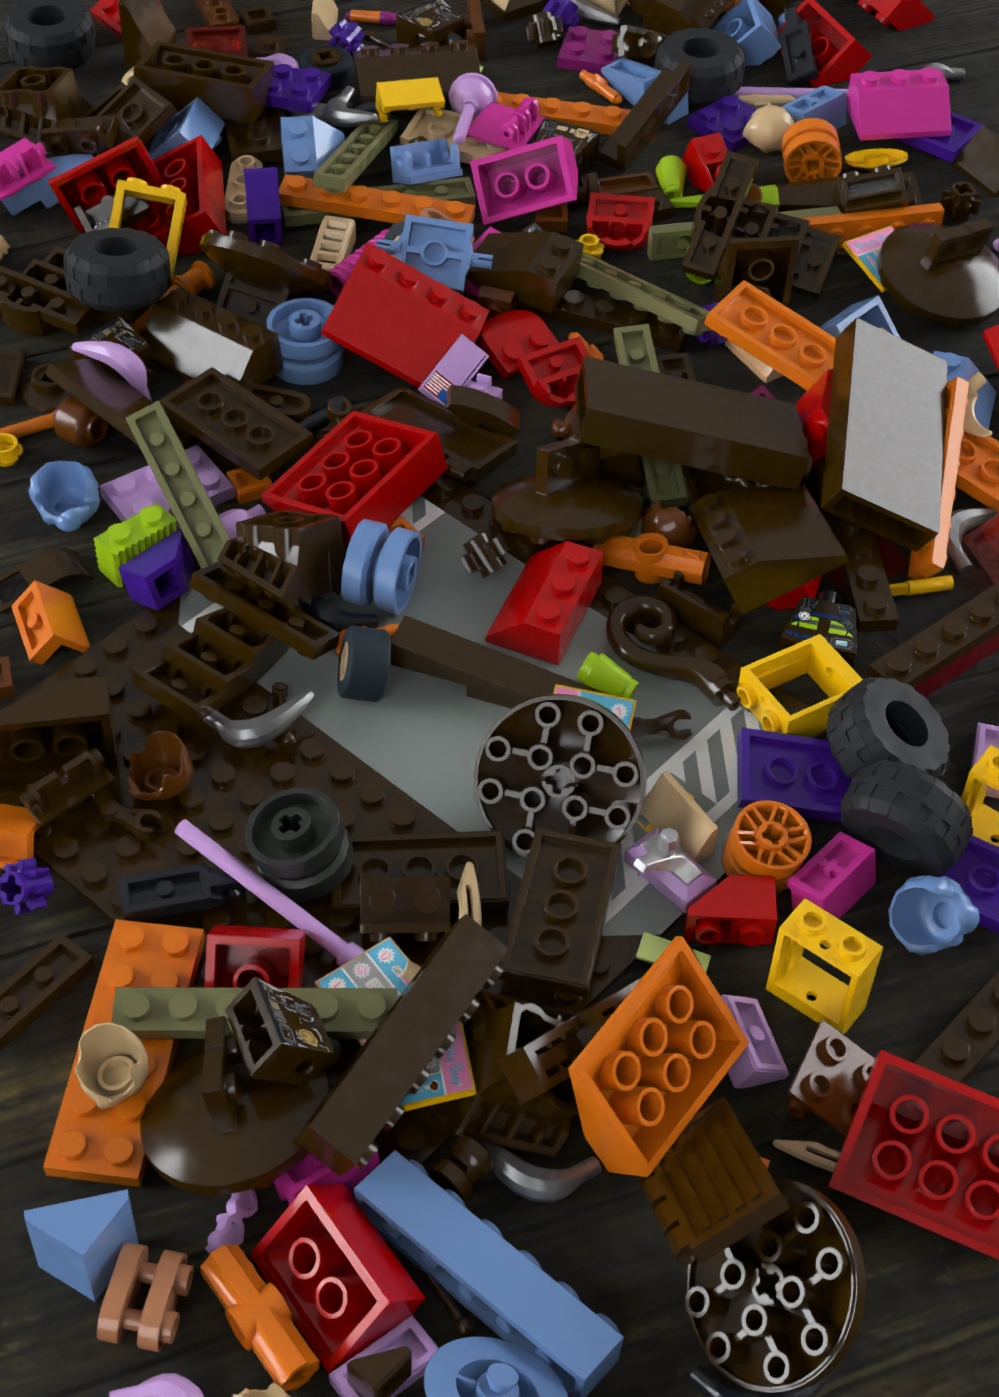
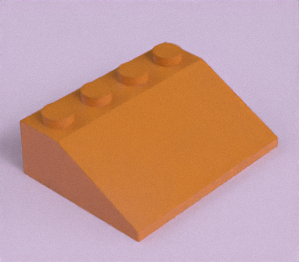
[568,936,750,1177]

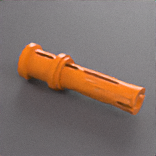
[128,260,216,333]

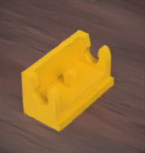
[375,77,445,123]

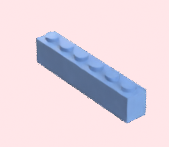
[354,1150,624,1397]

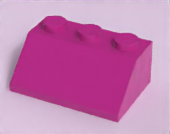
[846,67,951,141]
[470,135,578,226]

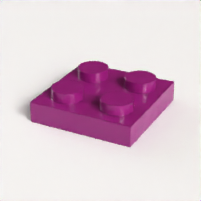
[557,26,621,74]

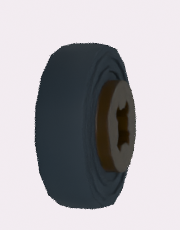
[299,45,353,87]

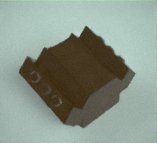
[627,0,732,38]
[0,66,92,154]
[217,510,346,611]
[448,990,579,1157]

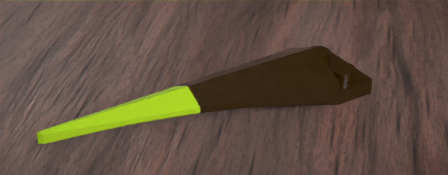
[669,171,924,210]

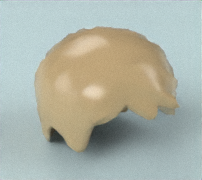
[743,105,794,153]
[74,1022,149,1108]

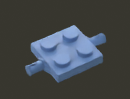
[376,214,493,294]

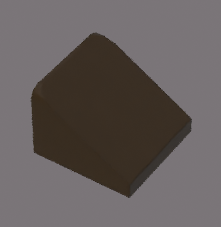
[347,1346,412,1397]

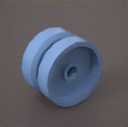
[266,298,345,385]
[341,519,422,615]

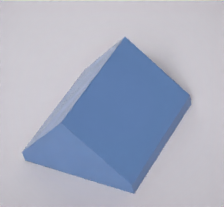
[24,1190,139,1302]

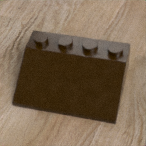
[688,484,850,615]

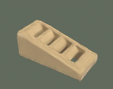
[310,215,356,271]

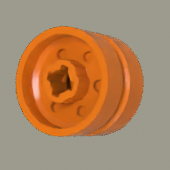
[781,118,842,182]
[721,800,812,894]

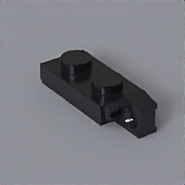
[779,7,819,87]
[118,862,246,922]

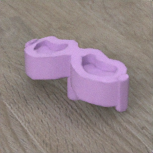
[205,1188,258,1253]

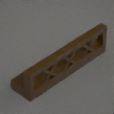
[599,60,691,172]

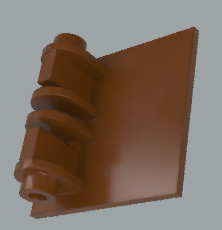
[786,1019,875,1136]

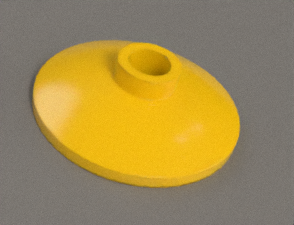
[845,148,908,172]

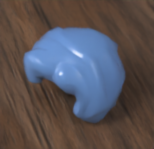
[28,461,100,532]
[888,875,980,956]

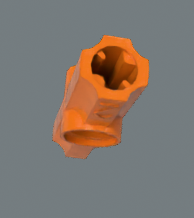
[593,532,711,585]
[200,1243,319,1391]

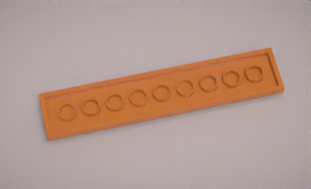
[704,280,999,514]

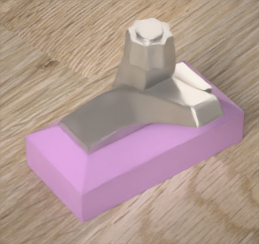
[624,828,717,914]

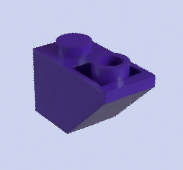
[244,167,283,246]
[118,529,195,611]

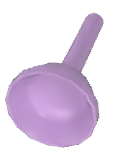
[449,73,497,144]

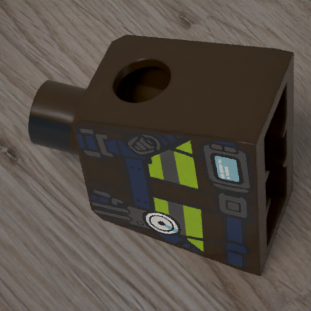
[778,590,857,668]

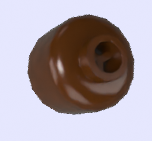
[53,396,109,448]

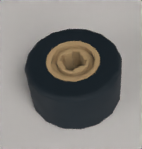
[337,625,391,702]

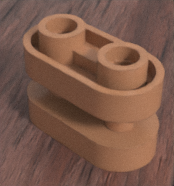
[97,1242,194,1353]

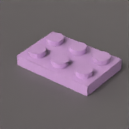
[100,445,235,523]

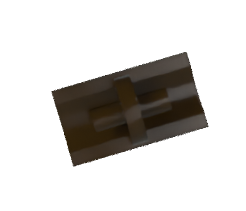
[611,25,665,65]

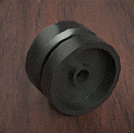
[244,787,355,902]

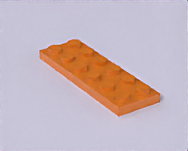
[43,919,206,1187]

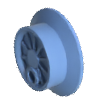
[424,1337,568,1397]

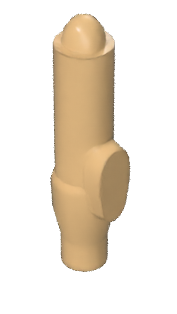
[738,94,796,109]

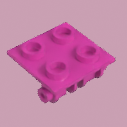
[466,97,545,150]
[0,138,56,201]

